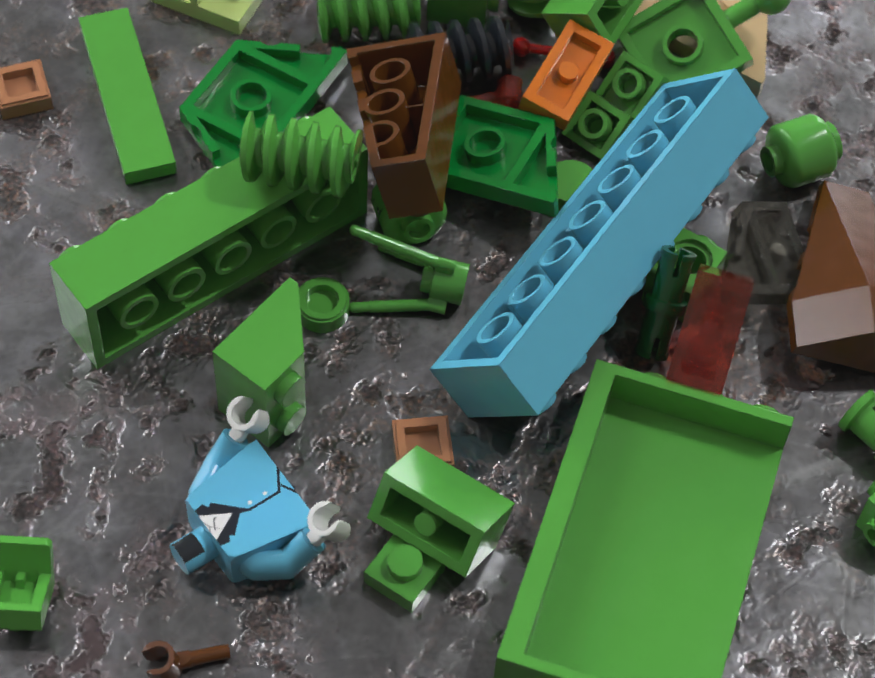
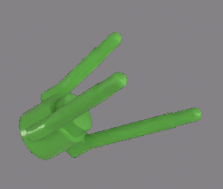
[349,225,470,315]

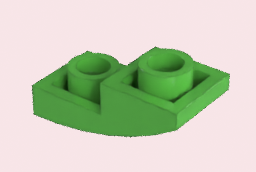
[562,50,669,159]

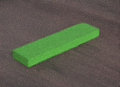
[78,7,177,185]

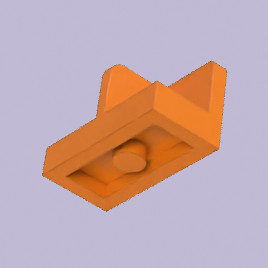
[518,19,615,131]

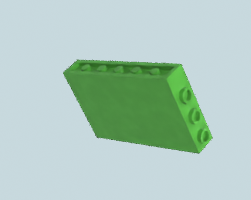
[493,359,794,678]

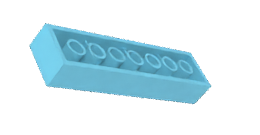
[430,68,769,417]

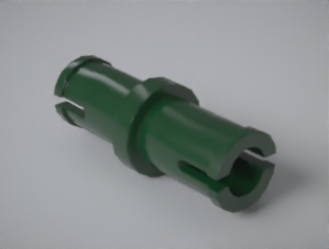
[633,245,697,361]

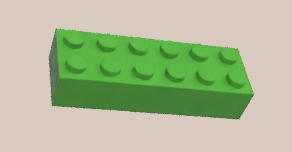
[49,106,368,370]

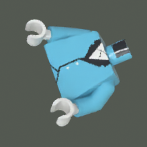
[169,396,351,583]

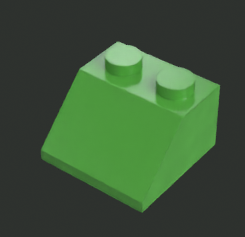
[212,277,307,448]

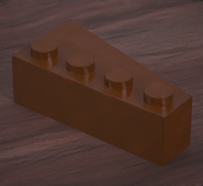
[346,32,461,219]

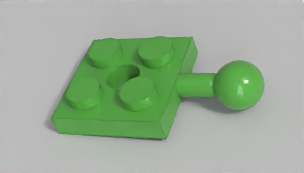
[618,0,791,83]

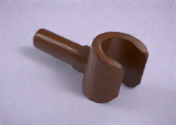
[142,640,231,678]

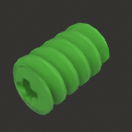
[316,0,421,43]
[239,110,363,199]

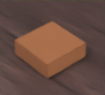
[0,59,53,120]
[391,415,455,467]

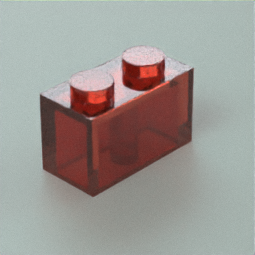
[666,263,754,395]

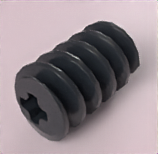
[406,16,514,83]

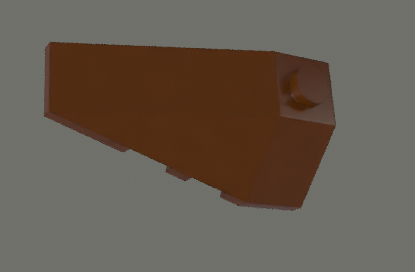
[786,180,875,373]

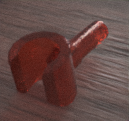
[468,75,524,109]

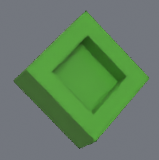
[364,534,445,613]

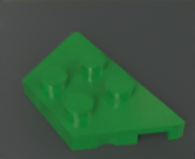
[179,39,348,167]
[446,95,559,217]

